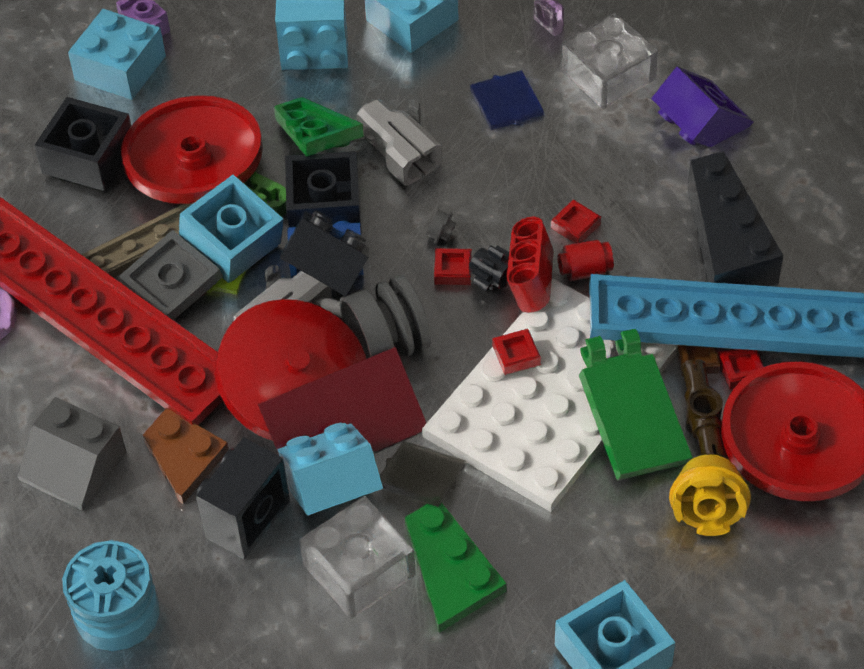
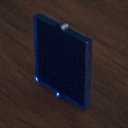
[470,70,544,130]

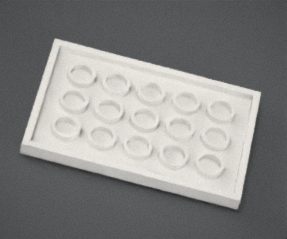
[422,278,678,512]

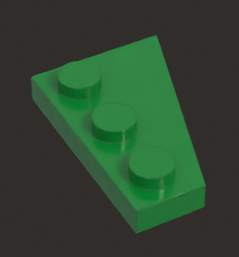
[405,498,507,633]

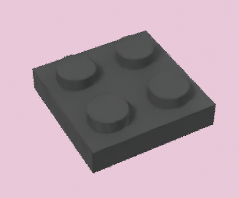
[119,230,223,320]

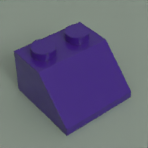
[651,66,754,147]

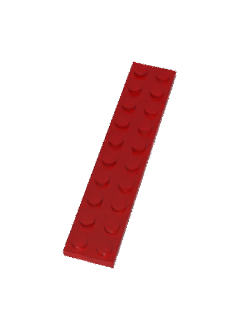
[0,197,223,425]

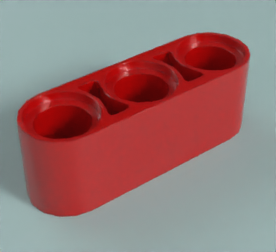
[507,216,554,313]

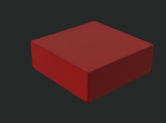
[551,199,601,243]
[434,248,472,285]
[492,329,541,375]
[718,349,764,390]

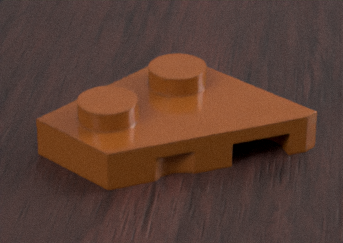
[143,408,229,504]

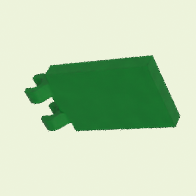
[578,329,693,480]

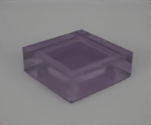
[533,0,564,36]

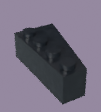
[687,151,784,286]

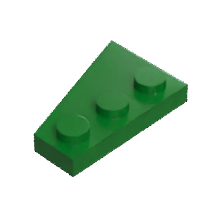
[274,97,364,157]

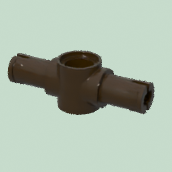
[681,359,727,459]

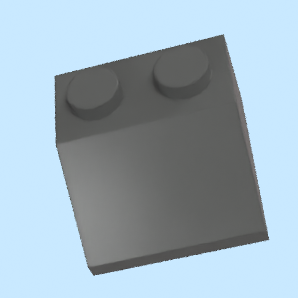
[17,397,127,511]

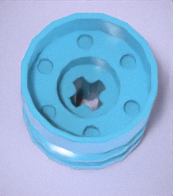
[62,540,160,651]

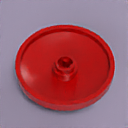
[121,96,263,204]
[215,299,366,441]
[721,362,864,501]

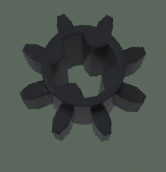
[469,245,509,291]

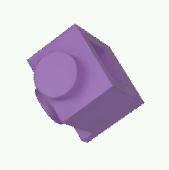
[116,0,170,36]

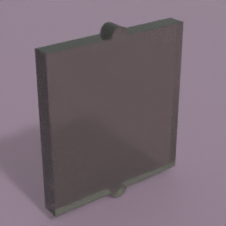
[380,441,466,507]

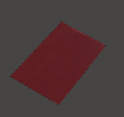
[258,347,427,455]

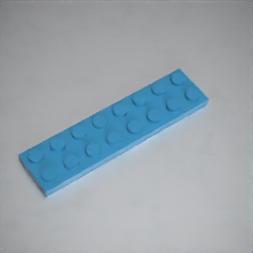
[589,274,864,358]

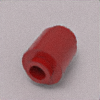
[557,240,614,281]

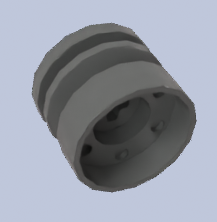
[339,275,431,359]

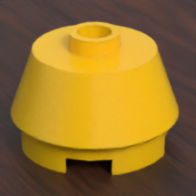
[669,454,751,536]

